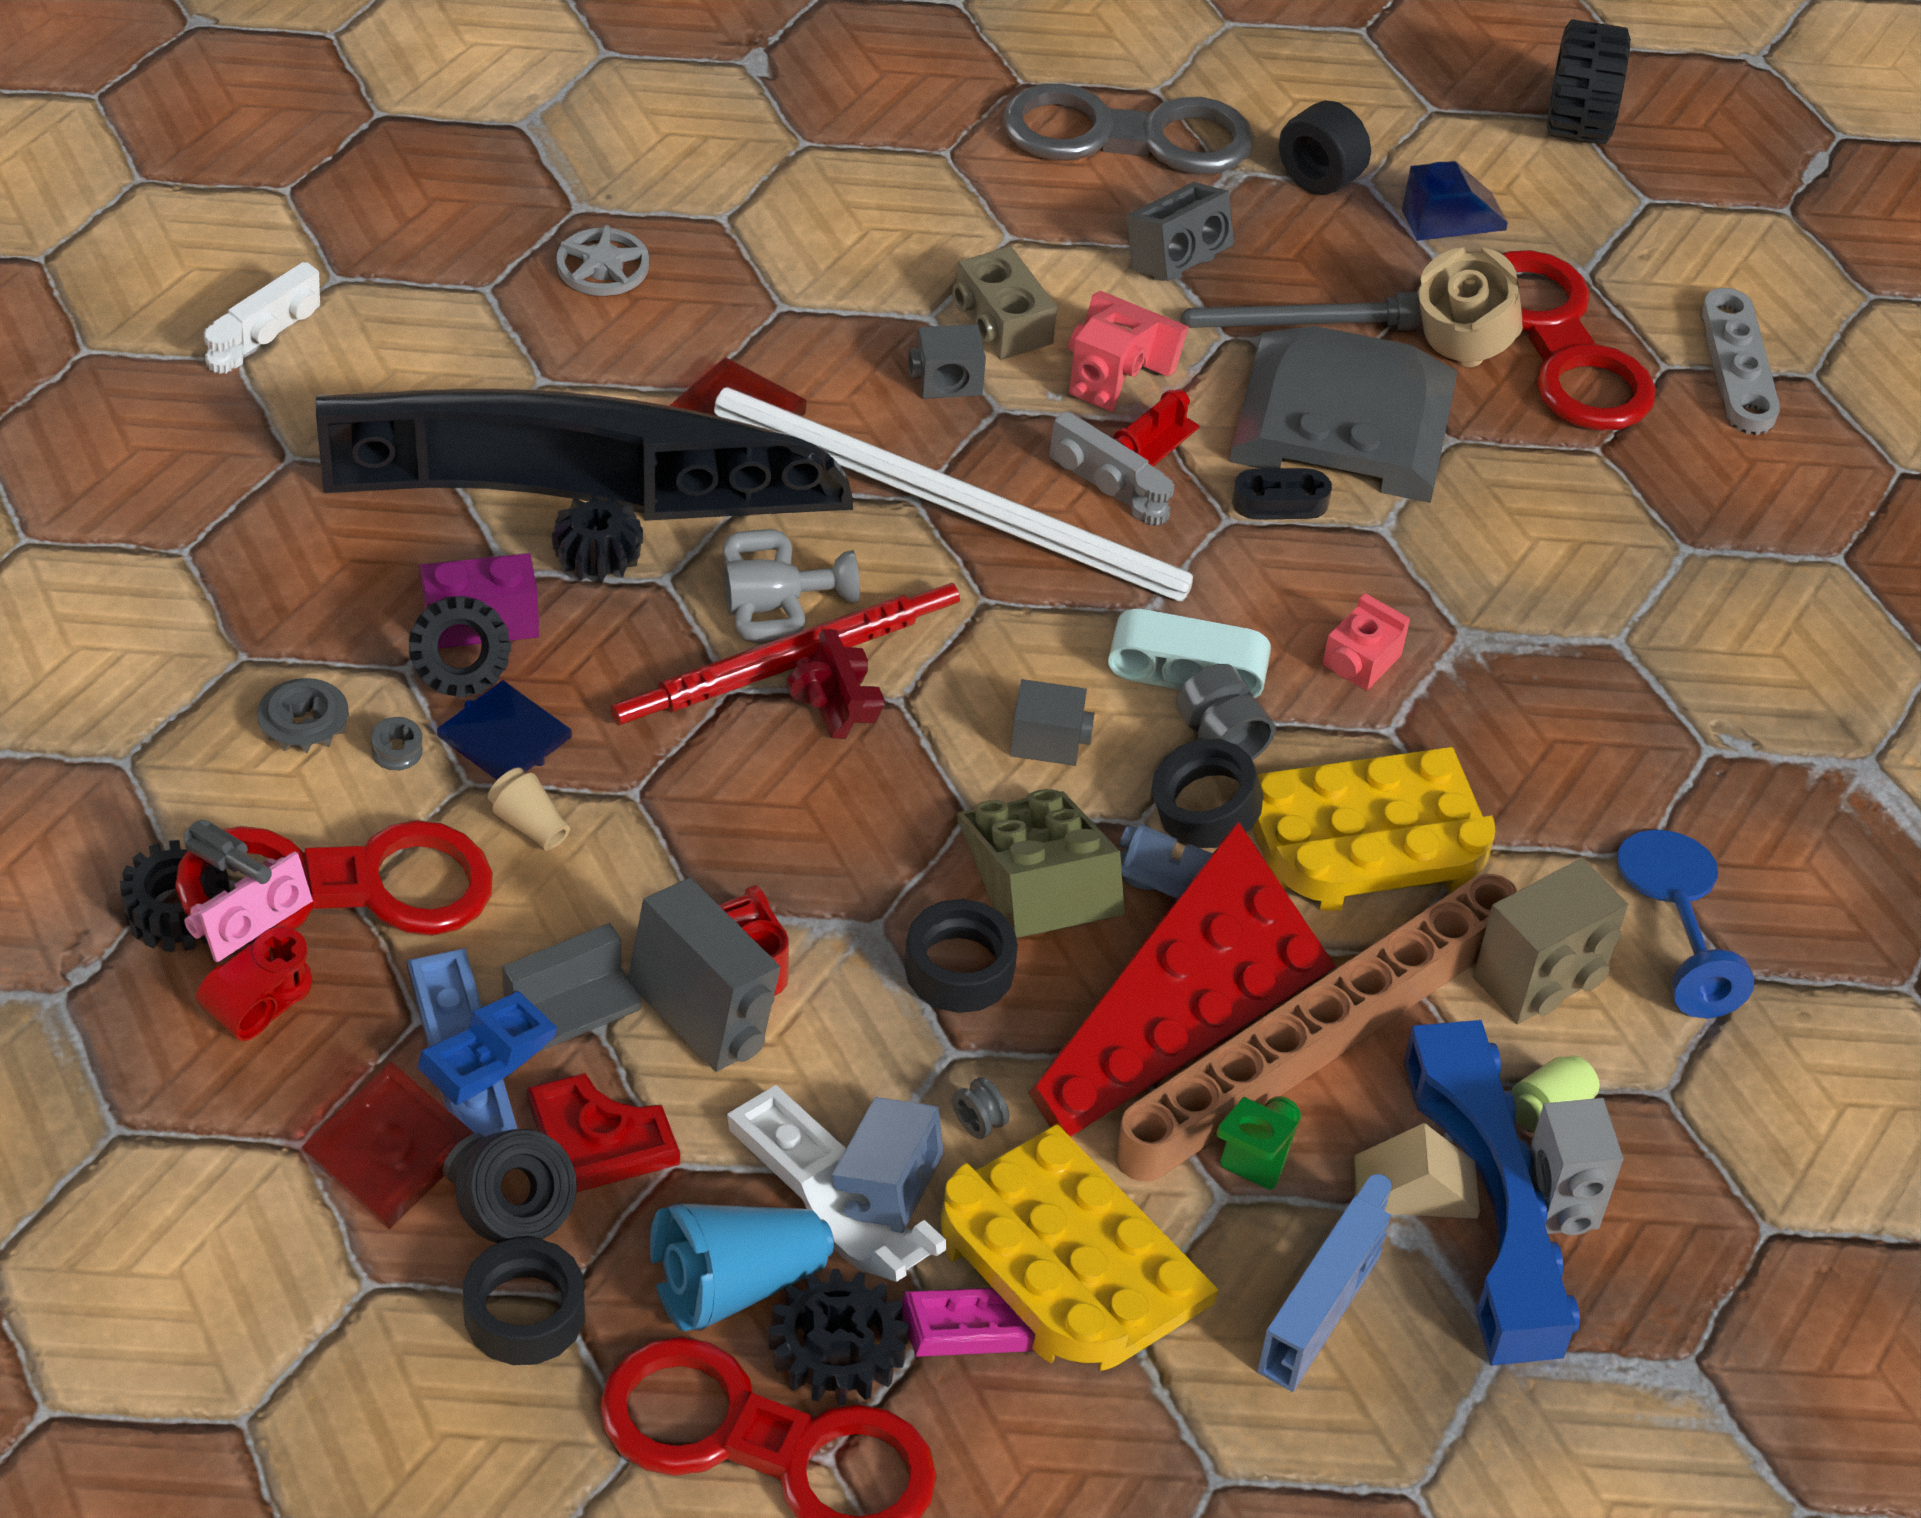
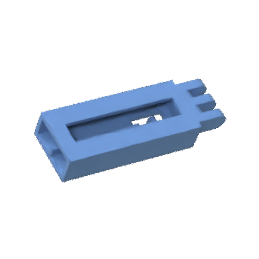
[1257,1174,1392,1392]

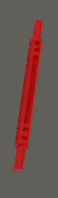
[611,583,960,726]

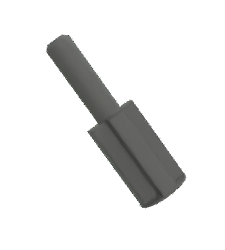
[184,820,272,884]

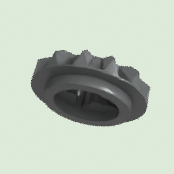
[257,678,349,753]

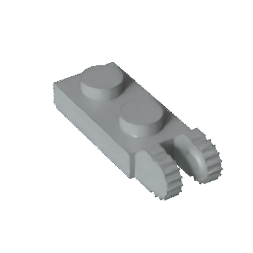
[1049,411,1175,527]

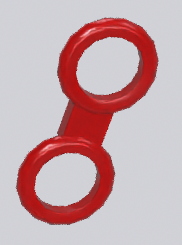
[1502,250,1656,431]
[175,820,493,943]
[600,1337,937,1518]

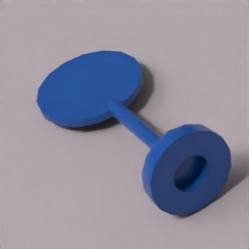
[1617,829,1754,1019]

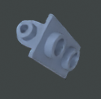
[1120,824,1213,901]

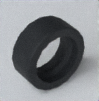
[1151,739,1264,848]
[904,899,1018,1013]
[463,1237,585,1365]

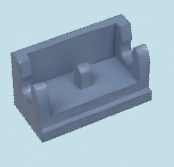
[832,1097,944,1233]

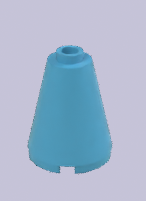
[650,1203,834,1331]

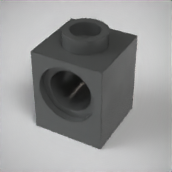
[908,324,986,399]

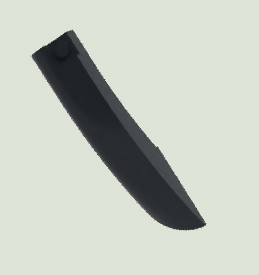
[316,388,853,521]

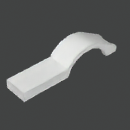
[727,1085,947,1282]

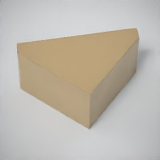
[1353,1123,1480,1219]

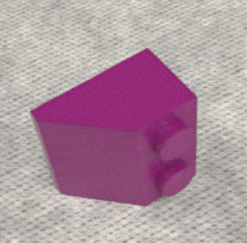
[418,553,539,648]

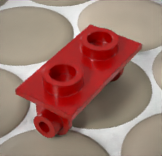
[1113,389,1200,467]

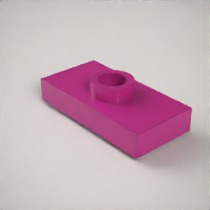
[901,1288,1036,1357]

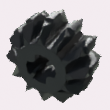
[552,493,643,583]

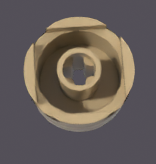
[1419,247,1523,367]

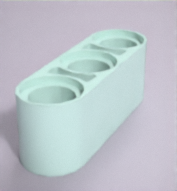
[1108,609,1271,698]

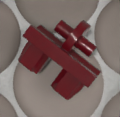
[787,629,885,739]

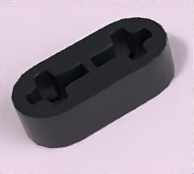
[1232,468,1332,520]

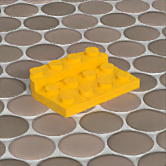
[1253,747,1495,911]
[940,1124,1219,1371]

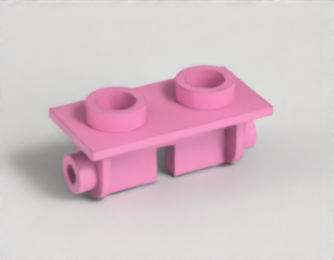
[184,851,313,962]

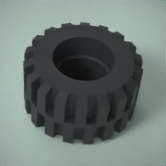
[1547,19,1631,144]

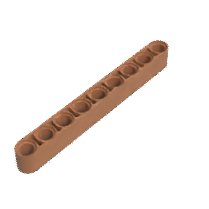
[1116,874,1517,1181]

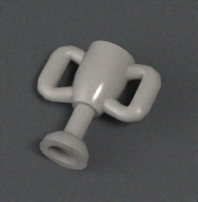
[722,529,860,643]

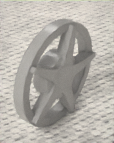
[557,225,649,296]

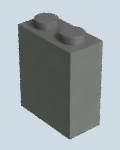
[628,877,781,1072]

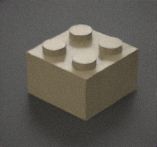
[1473,857,1628,1024]

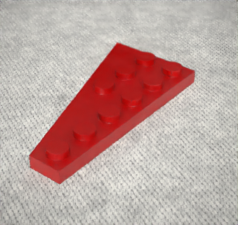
[1028,822,1336,1137]

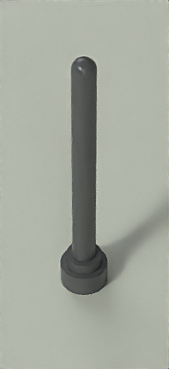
[1181,291,1419,331]

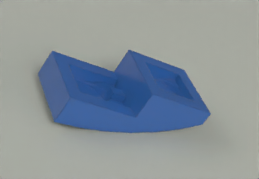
[417,991,558,1106]

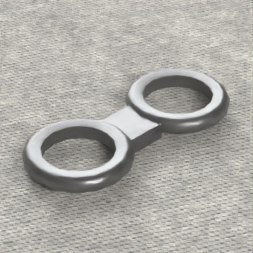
[1003,83,1254,174]

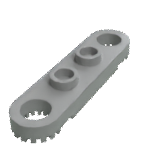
[1701,288,1780,435]

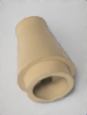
[488,768,570,851]

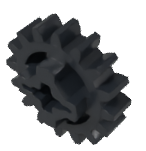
[769,1269,909,1405]

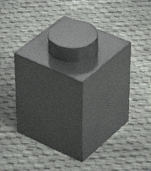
[1010,679,1095,766]

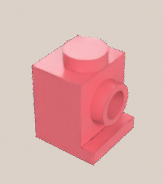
[1322,593,1410,691]

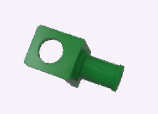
[1216,1096,1301,1190]

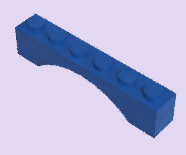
[1403,1020,1580,1366]

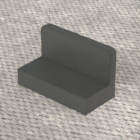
[502,923,641,1052]

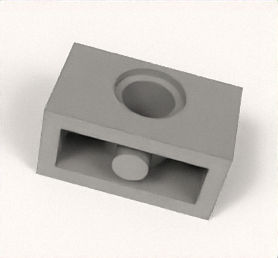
[1530,1098,1624,1235]

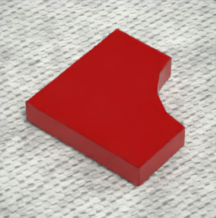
[527,1073,680,1193]

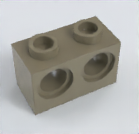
[953,246,1057,360]

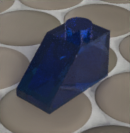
[1402,161,1508,241]

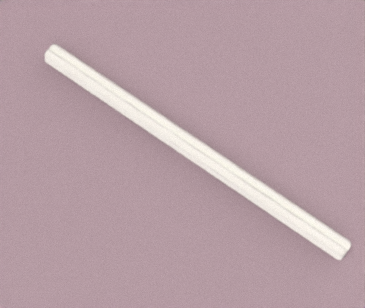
[714,387,1193,602]

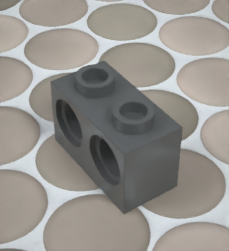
[1127,182,1234,281]

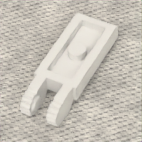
[204,262,320,374]

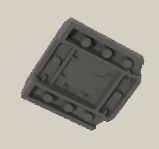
[1230,326,1458,503]

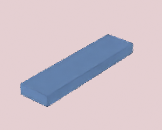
[407,948,517,1146]

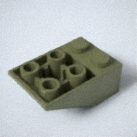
[957,789,1125,938]

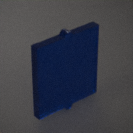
[437,680,572,780]

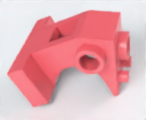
[1069,290,1189,412]

